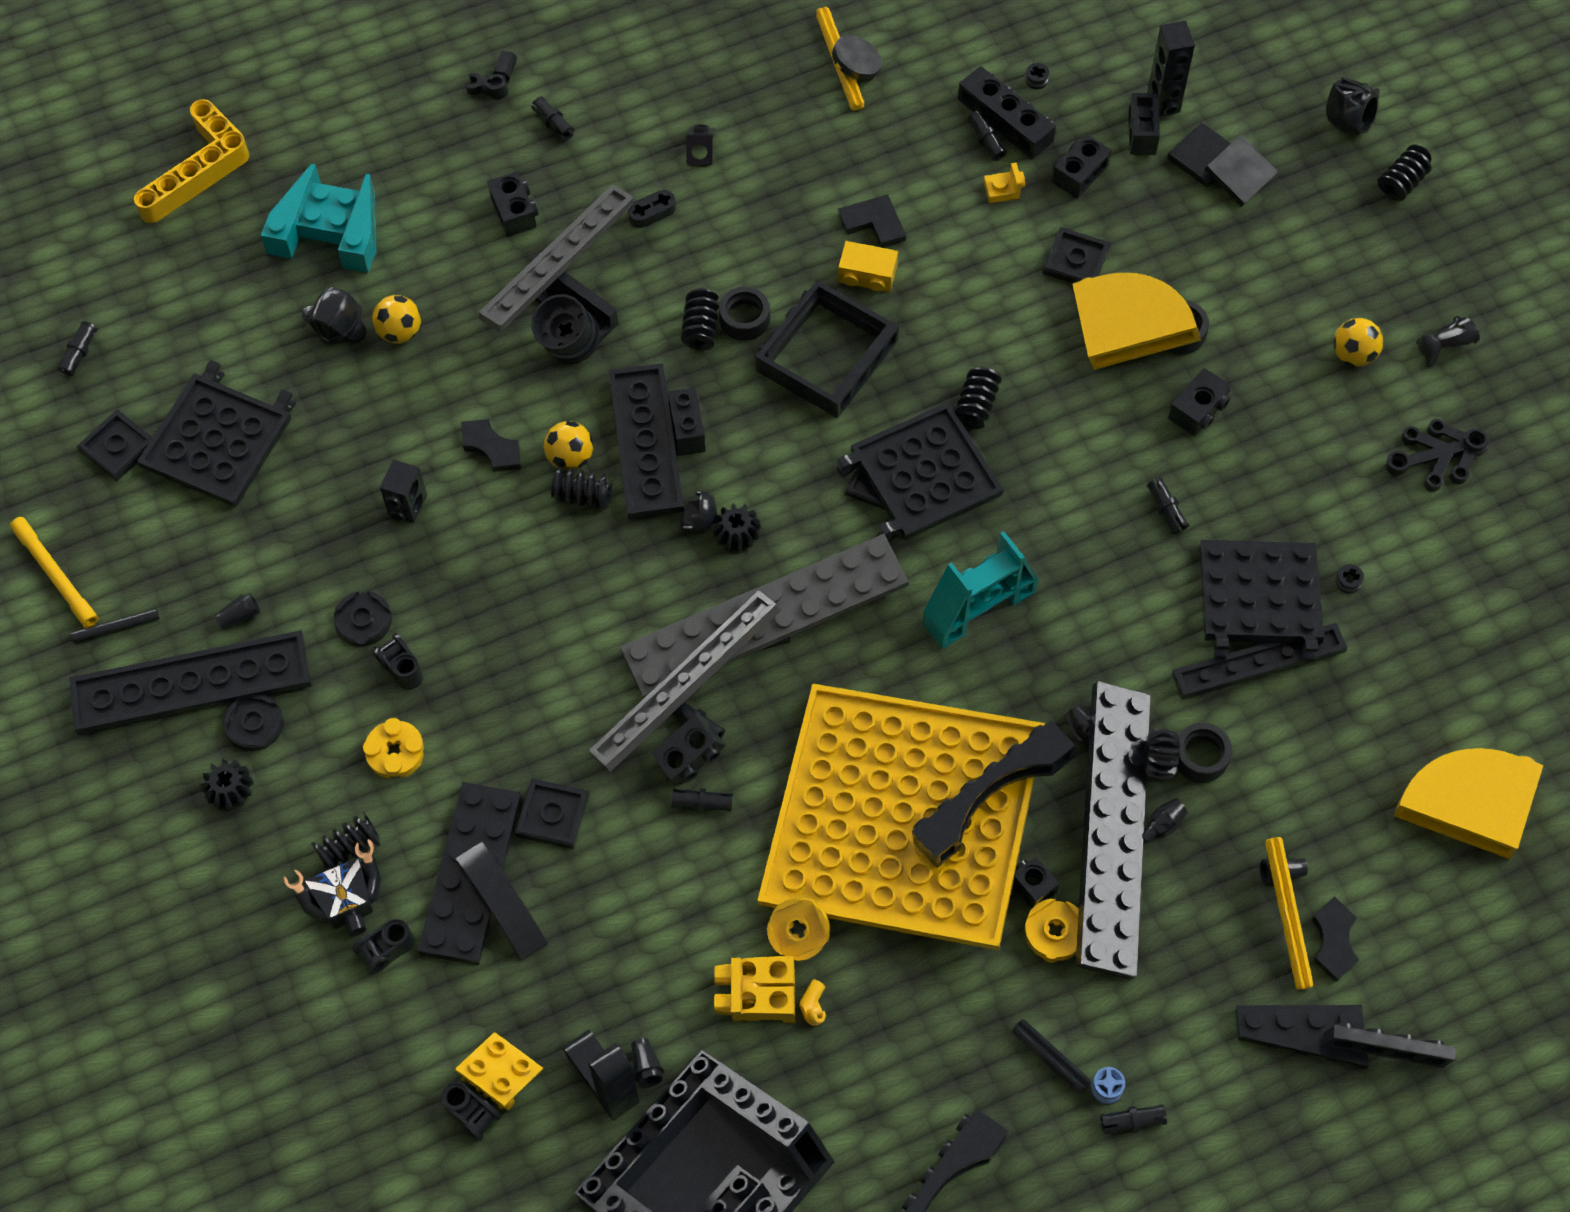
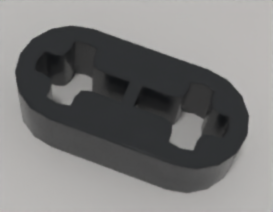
[628,190,676,228]

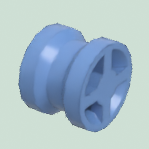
[1091,1067,1125,1105]

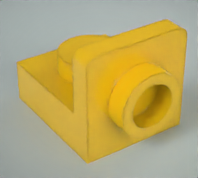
[983,163,1025,203]

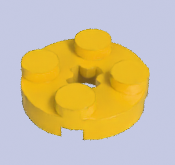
[363,718,424,779]
[767,897,830,961]
[1024,899,1079,963]

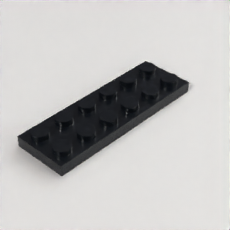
[609,363,684,519]
[418,782,522,965]

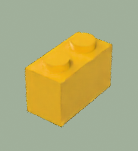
[838,241,898,292]

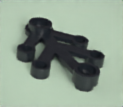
[1385,419,1489,492]

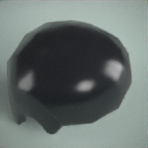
[681,491,718,534]

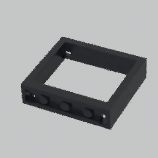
[754,280,899,418]

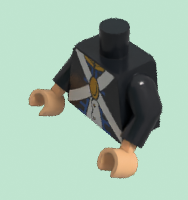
[283,839,381,937]

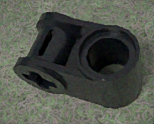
[371,633,423,690]
[352,919,415,975]
[441,1082,502,1142]

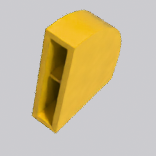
[1073,273,1201,370]
[1393,748,1543,859]

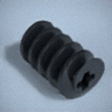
[1377,144,1432,201]
[681,288,719,351]
[954,367,1002,429]
[551,466,613,510]
[311,811,381,869]

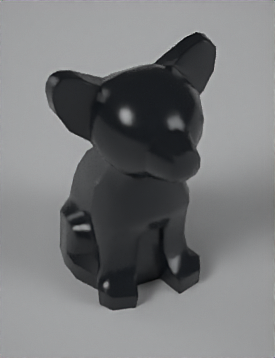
[1416,316,1480,367]

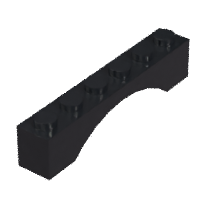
[912,720,1075,868]
[902,1108,1008,1212]

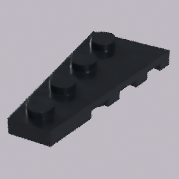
[1235,1005,1369,1069]

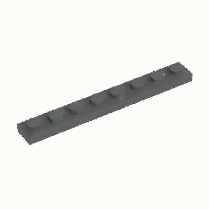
[479,184,634,333]
[589,590,781,772]

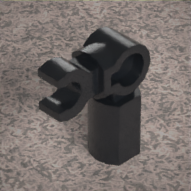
[465,51,517,100]

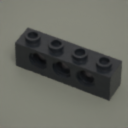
[1147,21,1195,116]
[958,66,1056,159]

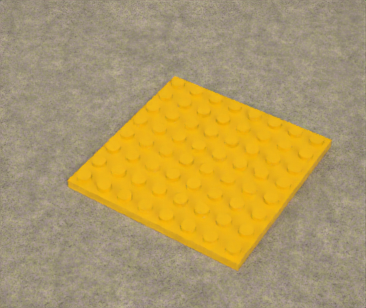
[757,684,1045,950]

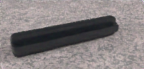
[1012,1019,1091,1094]

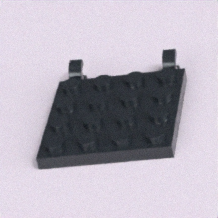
[137,360,296,507]
[836,402,1004,542]
[1200,540,1324,662]

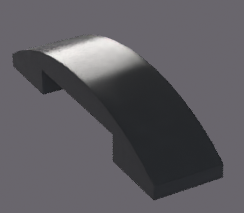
[456,842,548,961]

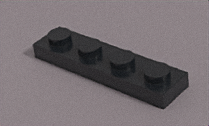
[1323,1023,1456,1068]

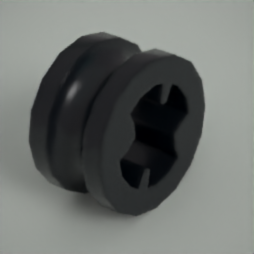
[1025,63,1050,89]
[1336,564,1364,594]

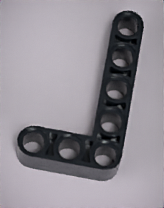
[562,1029,640,1121]

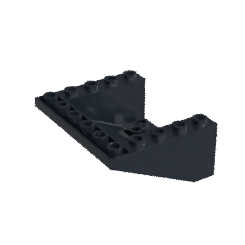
[574,1050,835,1212]

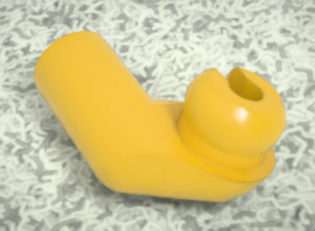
[799,979,826,1026]

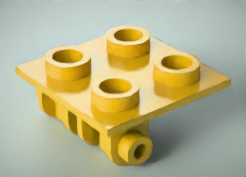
[455,1032,543,1111]

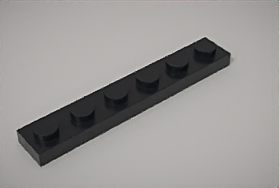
[1171,623,1348,700]

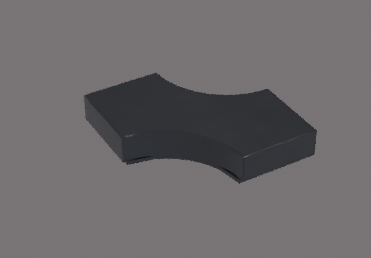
[461,419,521,472]
[1312,896,1359,982]

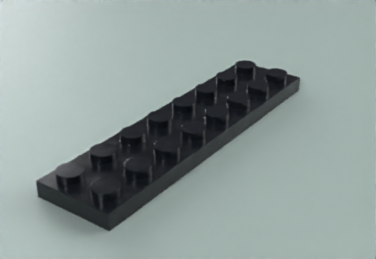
[69,630,312,734]

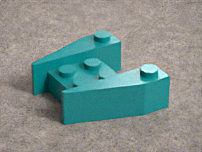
[261,164,377,273]
[923,531,1039,649]

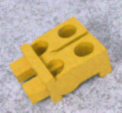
[714,956,795,1023]

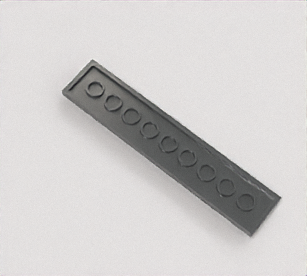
[620,534,909,699]

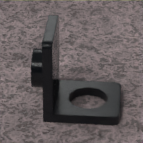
[686,124,716,165]

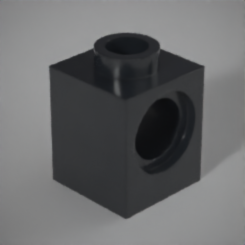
[1012,856,1060,909]

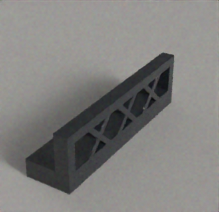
[529,251,619,343]

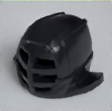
[1326,77,1380,135]
[302,286,367,344]

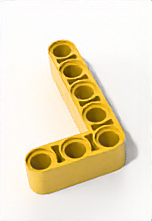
[134,99,249,223]

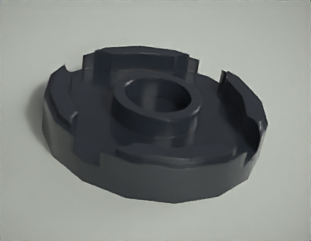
[831,35,882,81]
[334,591,392,647]
[223,695,284,751]

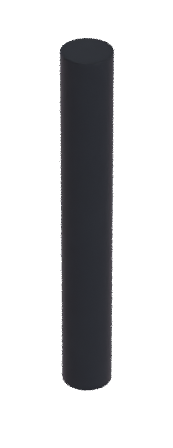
[71,608,160,643]

